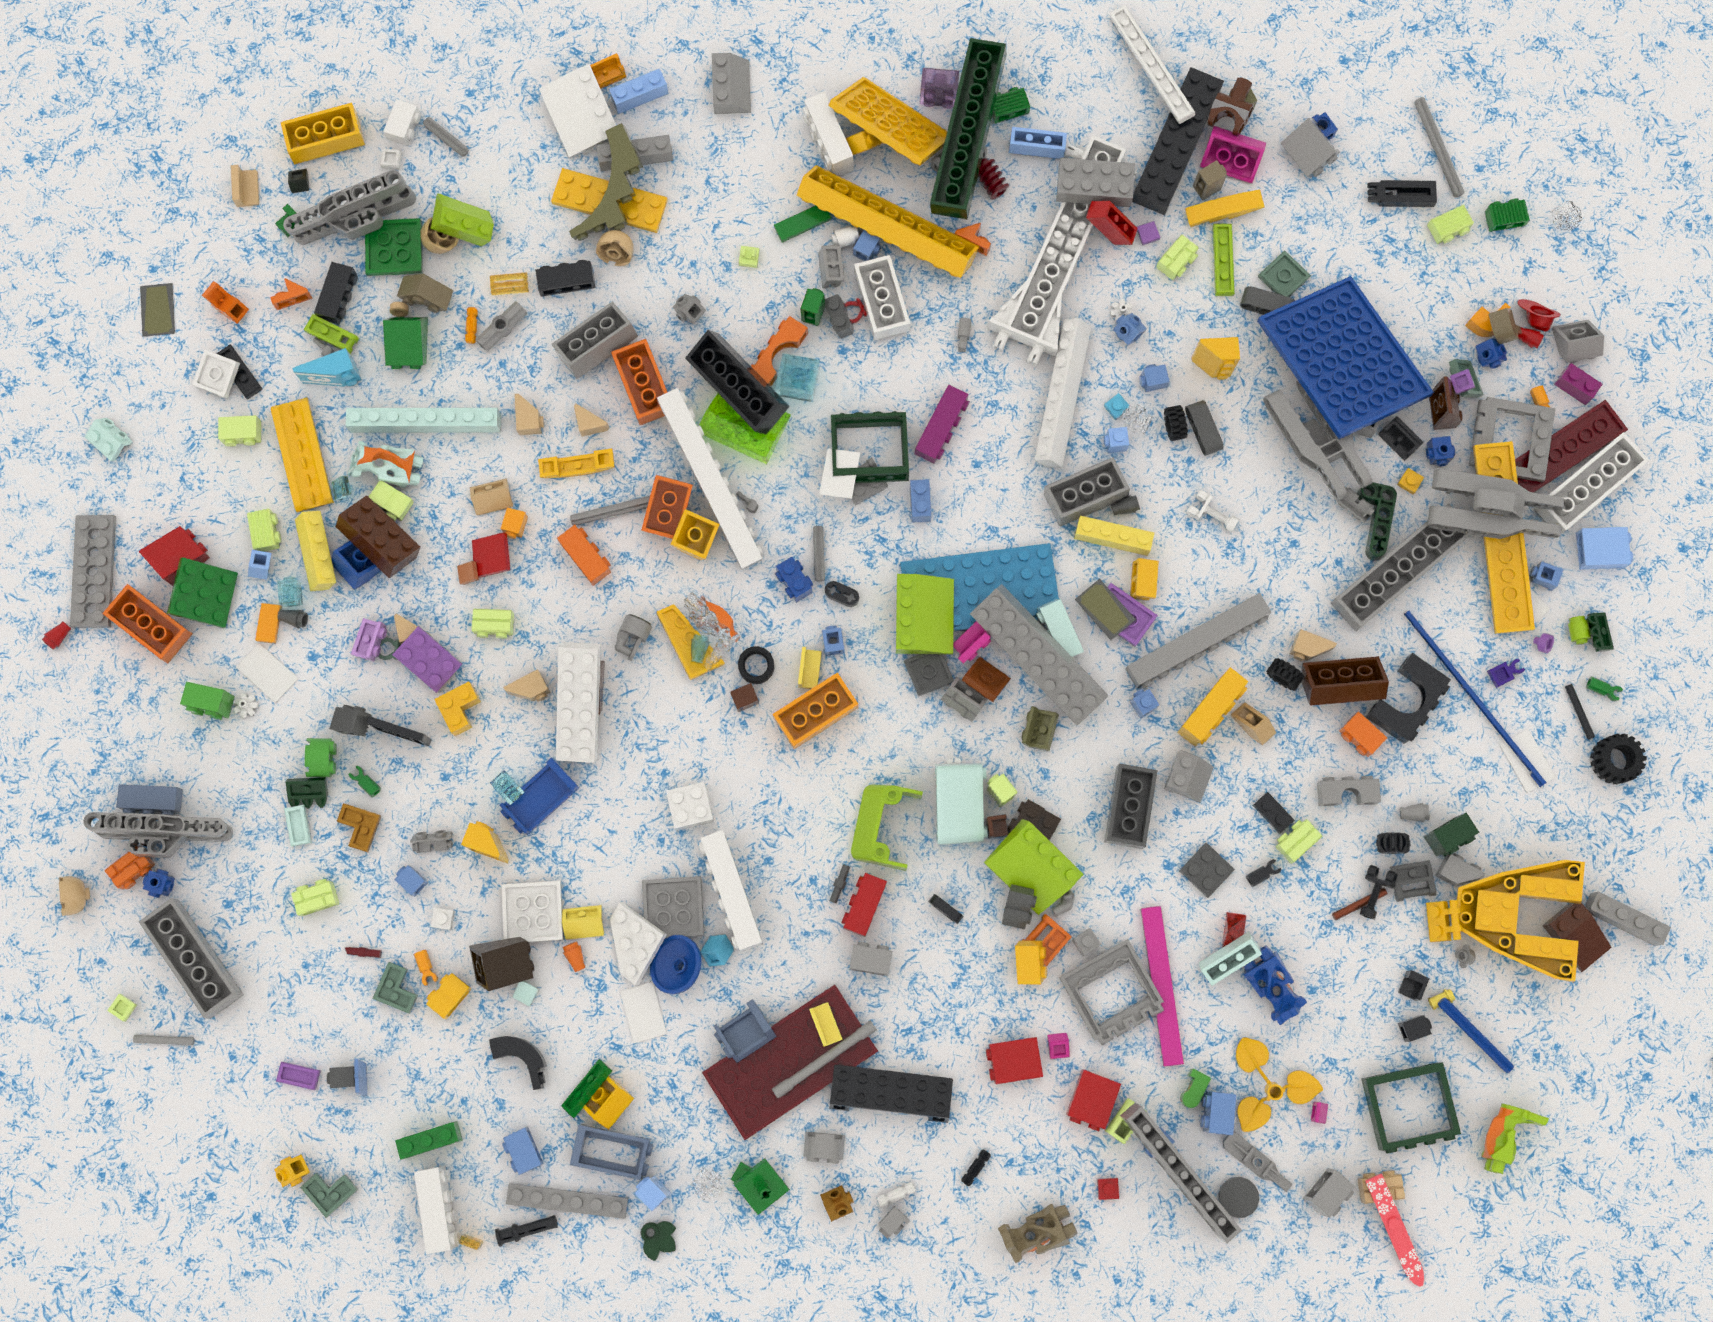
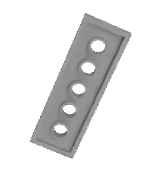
[70,515,116,628]

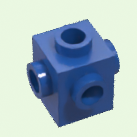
[1475,338,1507,369]
[1426,436,1455,467]
[143,868,175,898]

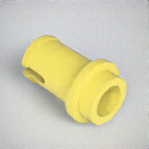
[1428,989,1455,1010]

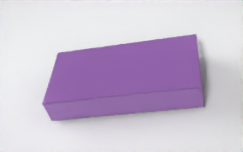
[276,1062,321,1090]

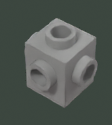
[672,294,706,324]

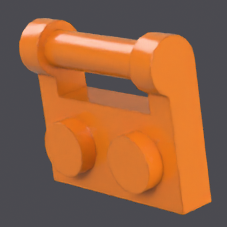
[1021,914,1072,966]

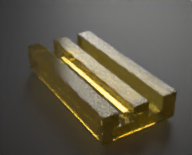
[490,272,529,295]

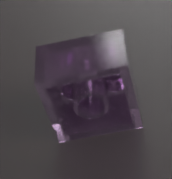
[920,68,959,109]

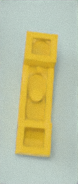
[538,448,615,478]

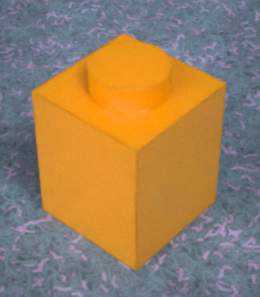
[501,507,528,539]

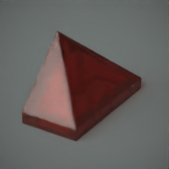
[1222,912,1246,948]

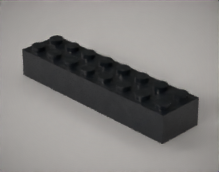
[1132,67,1224,215]

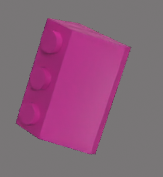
[1200,126,1266,183]

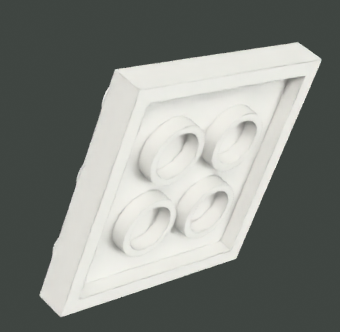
[501,881,564,942]

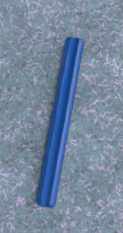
[1438,998,1514,1073]

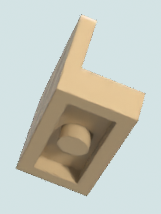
[231,165,259,207]
[470,478,513,515]

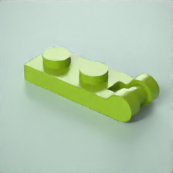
[303,314,360,354]

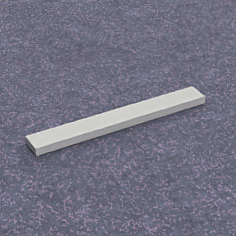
[1109,5,1195,124]

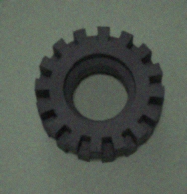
[1164,405,1188,441]
[1266,658,1304,691]

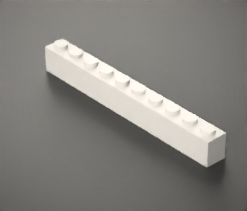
[657,388,764,570]

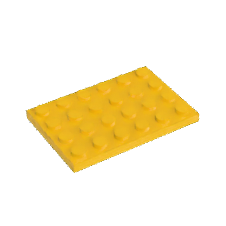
[828,77,947,166]

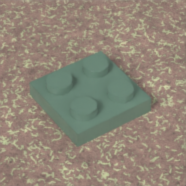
[1449,359,1484,398]

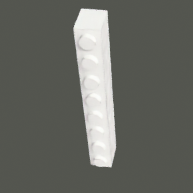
[1035,318,1091,468]

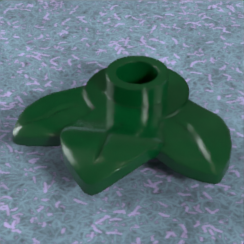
[640,1221,676,1261]

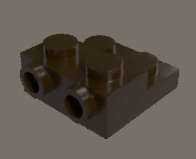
[1008,799,1061,841]

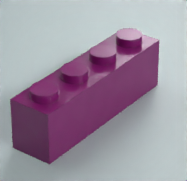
[914,384,970,464]

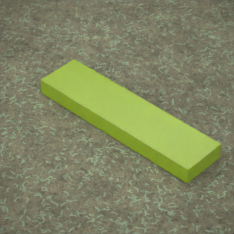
[1212,224,1235,296]

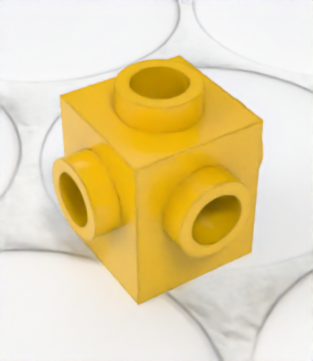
[274,1154,310,1187]

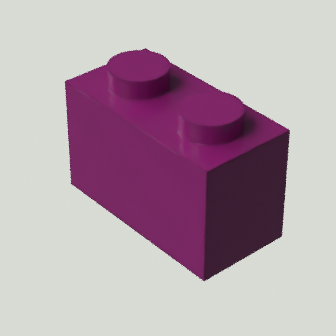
[1554,363,1603,405]

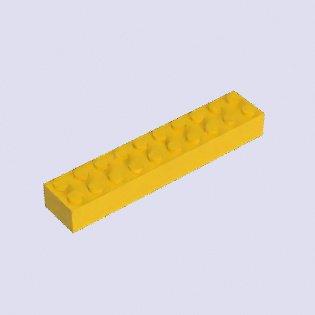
[796,165,980,278]

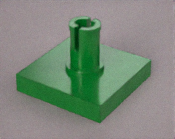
[733,1158,790,1215]

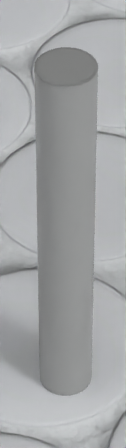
[133,1035,195,1045]

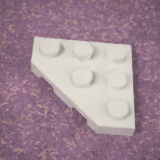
[610,903,667,985]

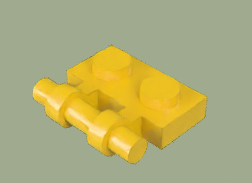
[1426,900,1462,942]

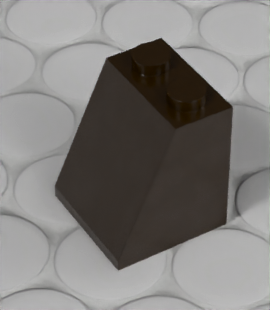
[469,937,534,991]

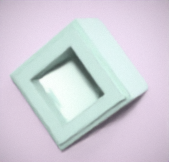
[513,981,539,1007]

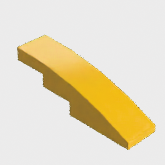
[1185,189,1265,227]

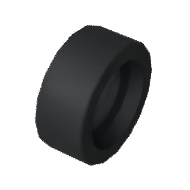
[738,646,774,684]

